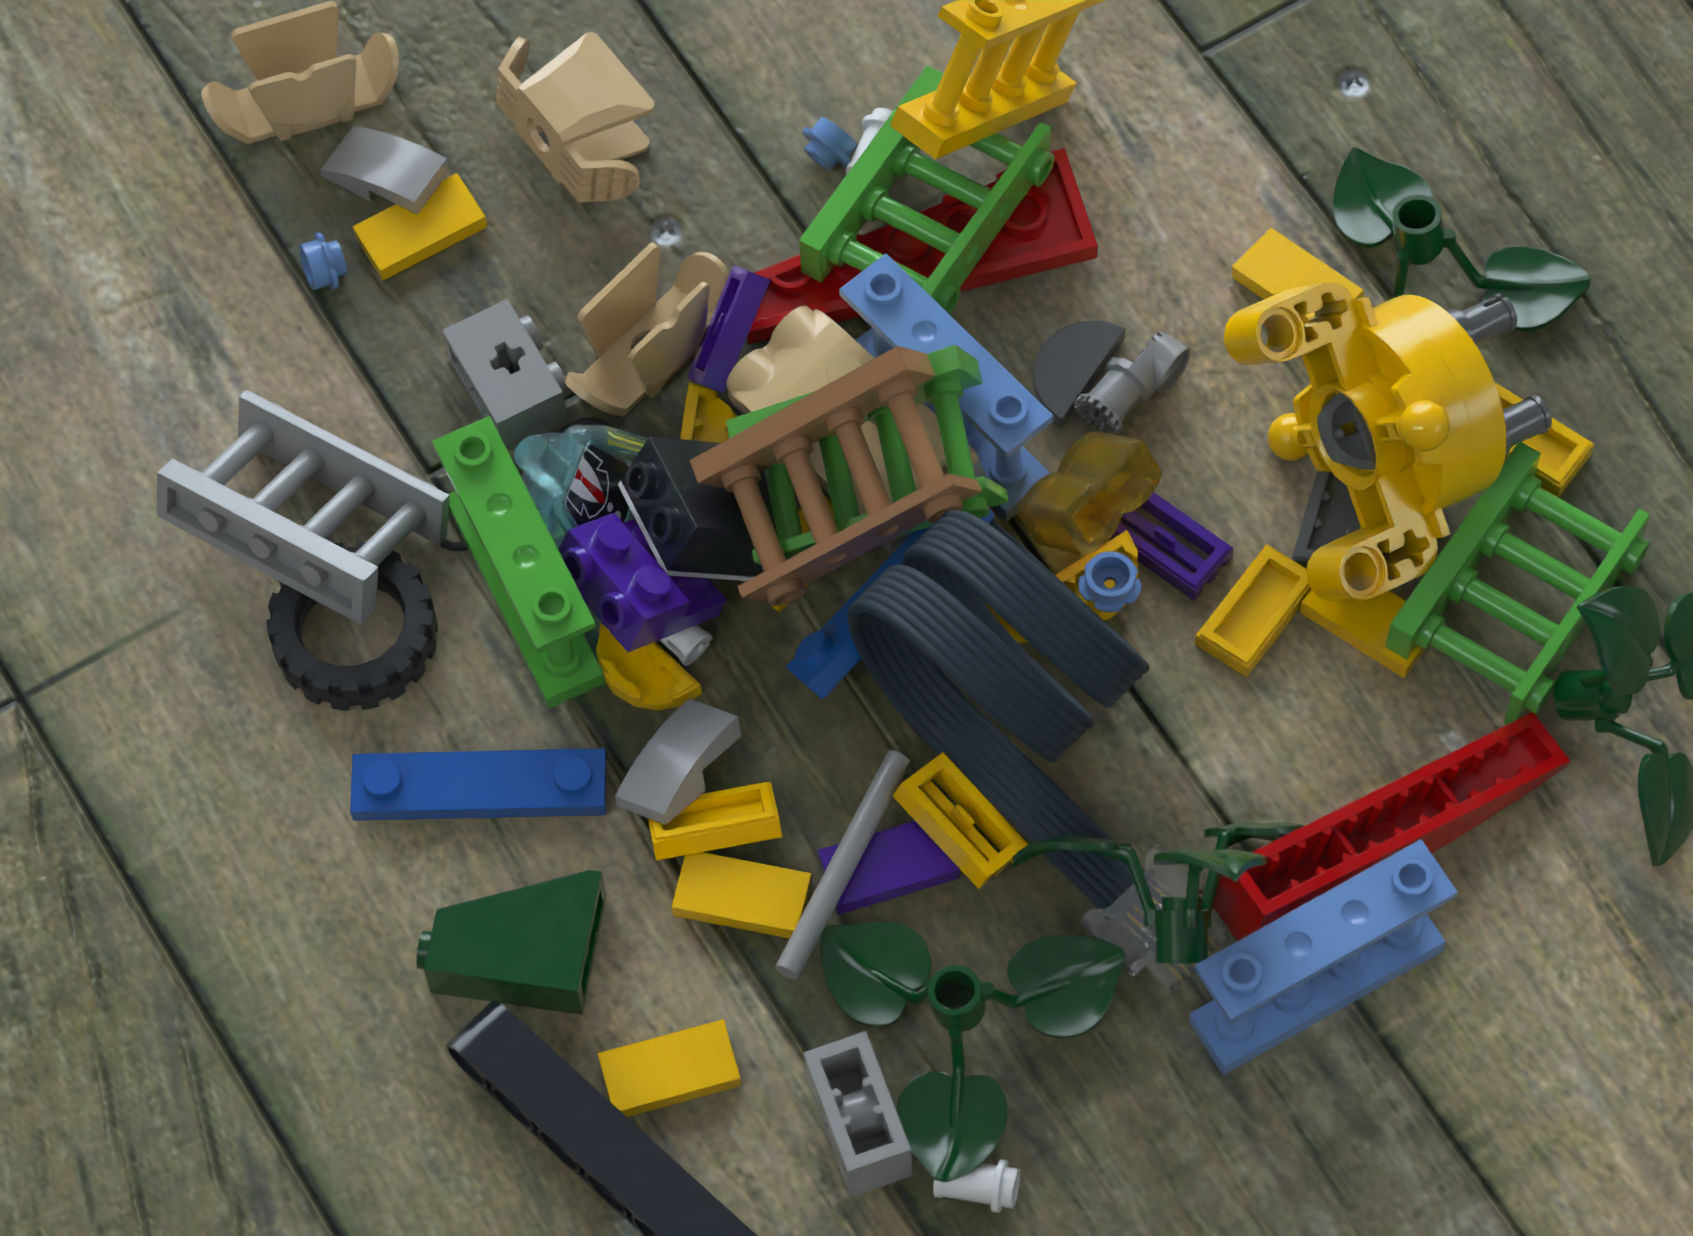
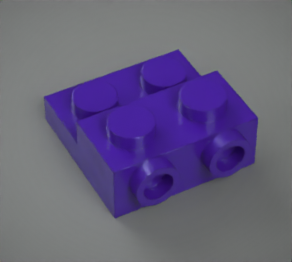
[558,513,727,653]

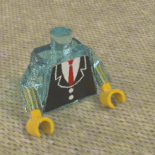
[513,425,646,549]

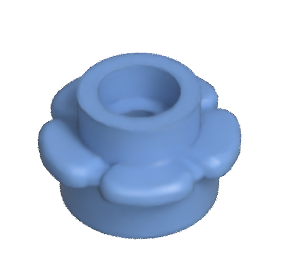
[802,117,858,171]
[299,233,347,291]
[1079,551,1141,612]

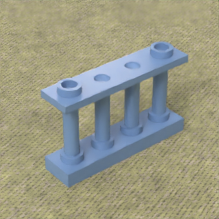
[839,253,1054,522]
[1189,839,1458,1075]

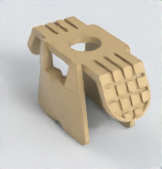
[202,1,399,144]
[496,32,655,202]
[564,242,729,417]

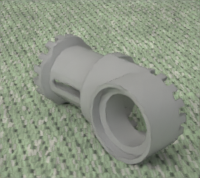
[1074,330,1192,438]

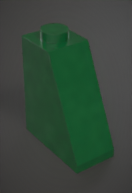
[416,870,607,1015]

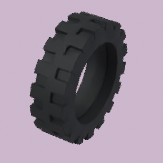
[267,541,438,711]

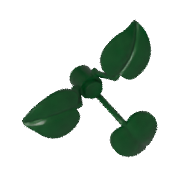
[1333,147,1591,331]
[1554,586,1693,866]
[1012,822,1305,963]
[820,921,1126,1182]

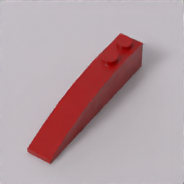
[1213,712,1570,941]

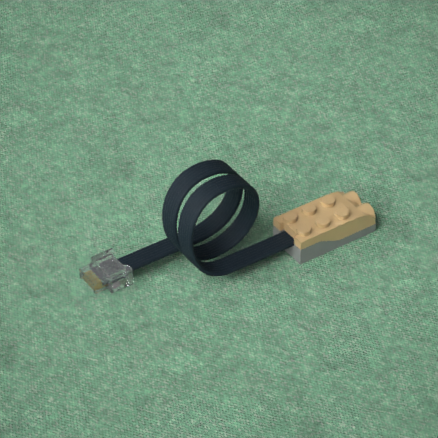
[726,306,1230,996]

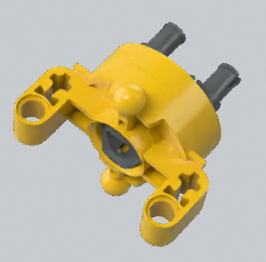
[1224,282,1552,601]

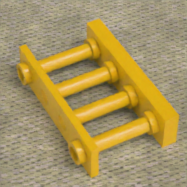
[890,0,1106,160]

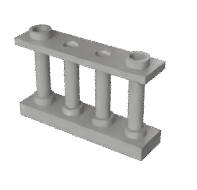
[157,390,450,625]

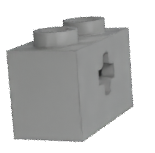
[442,299,571,451]
[803,1031,912,1197]

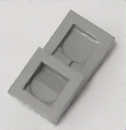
[320,126,450,215]
[615,699,741,825]

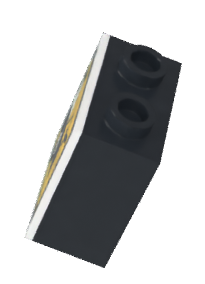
[618,436,777,581]

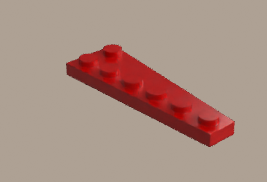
[746,148,1098,344]

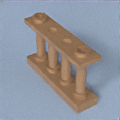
[689,346,982,606]

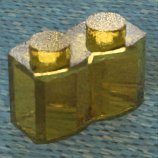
[1017,431,1163,556]

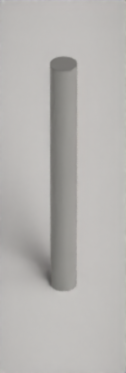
[775,750,911,980]

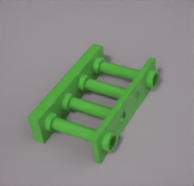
[799,65,1055,315]
[726,345,1009,565]
[432,416,605,709]
[1385,442,1651,724]

